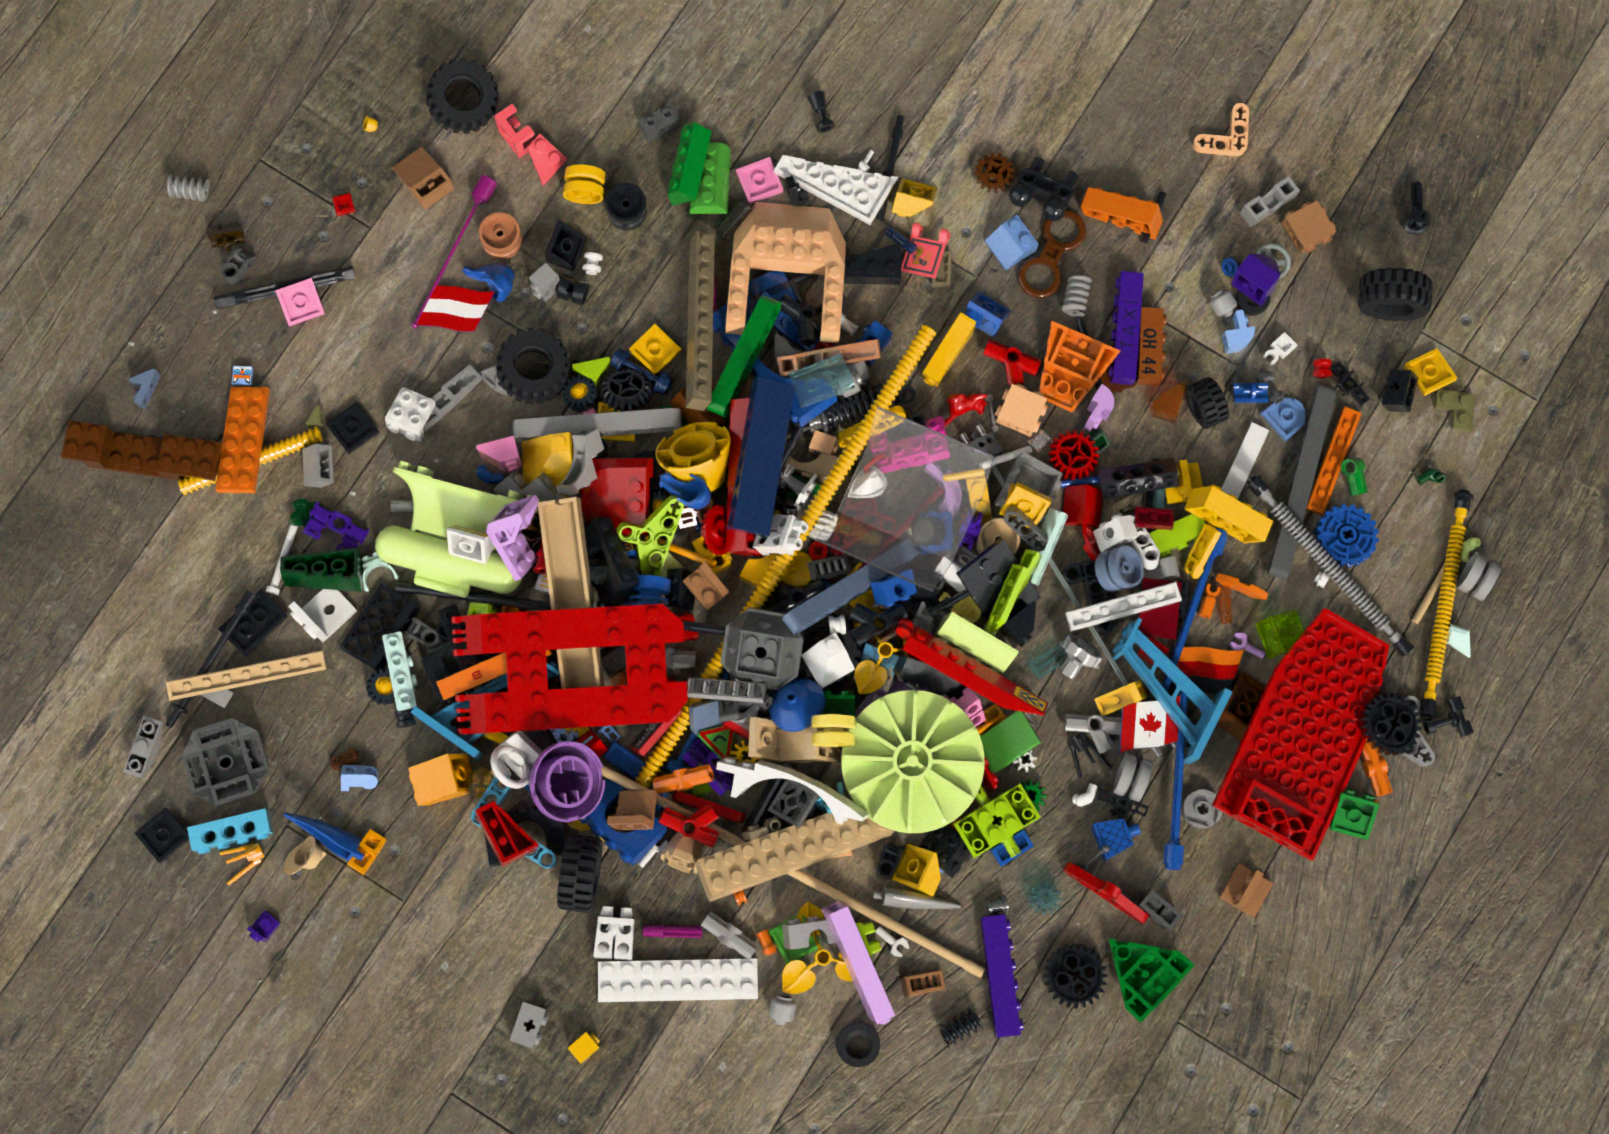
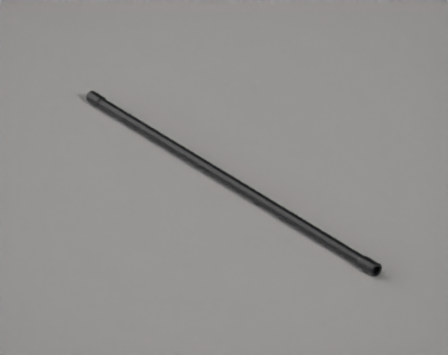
[395,581,726,636]

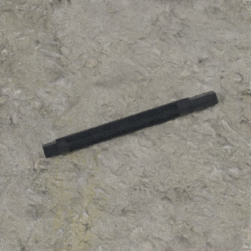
[214,266,355,309]

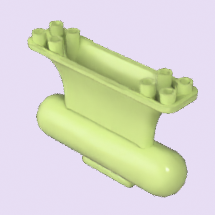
[375,461,543,598]

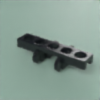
[1330,362,1370,406]
[1097,789,1149,819]

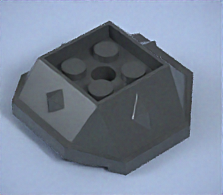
[721,607,804,690]
[182,718,270,806]

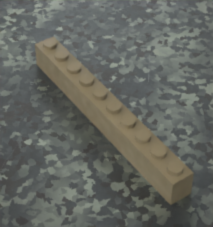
[686,231,715,411]

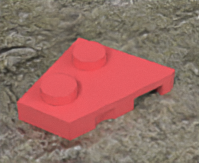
[527,134,567,186]

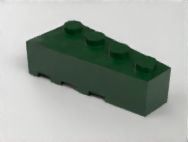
[280,548,362,592]

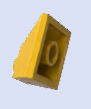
[892,178,938,217]
[891,844,941,897]

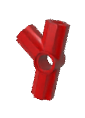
[983,339,1041,387]
[658,803,720,848]

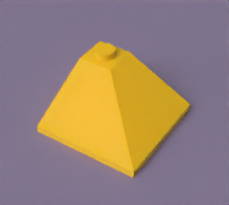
[522,432,579,494]

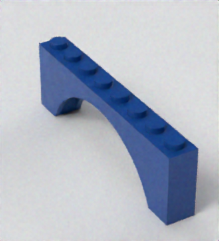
[713,294,837,427]

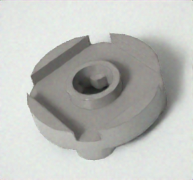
[1182,789,1222,829]

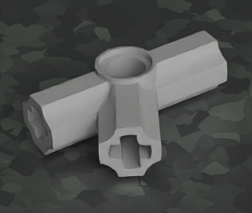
[1064,714,1121,754]

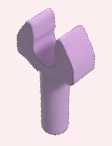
[1229,633,1266,659]

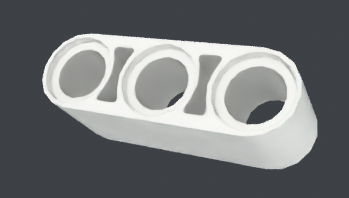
[1128,515,1160,570]

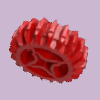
[1048,429,1100,480]

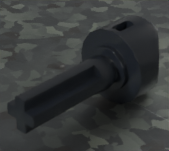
[1404,181,1430,235]

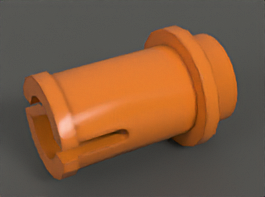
[756,929,777,956]

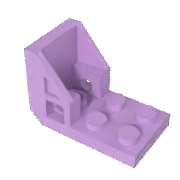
[486,494,539,581]

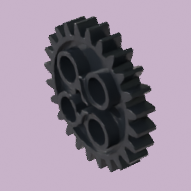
[1360,692,1422,756]
[1042,943,1108,1009]

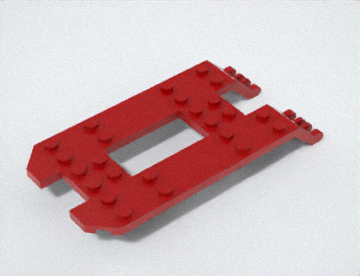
[451,604,688,735]

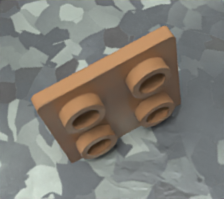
[607,790,657,830]

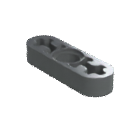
[1004,506,1048,551]

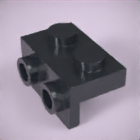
[665,568,695,611]

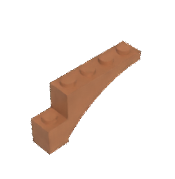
[777,339,882,376]

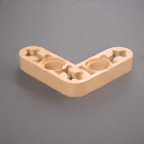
[1193,103,1249,156]

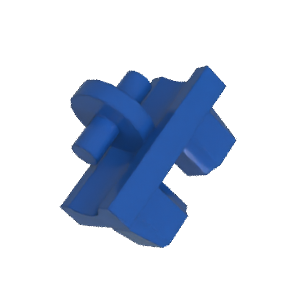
[1233,382,1269,403]

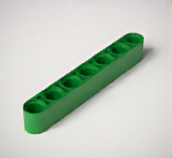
[707,295,781,417]

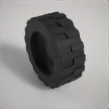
[836,1022,881,1067]

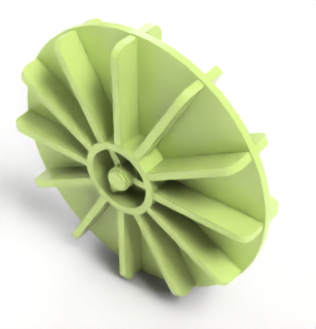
[842,690,985,833]

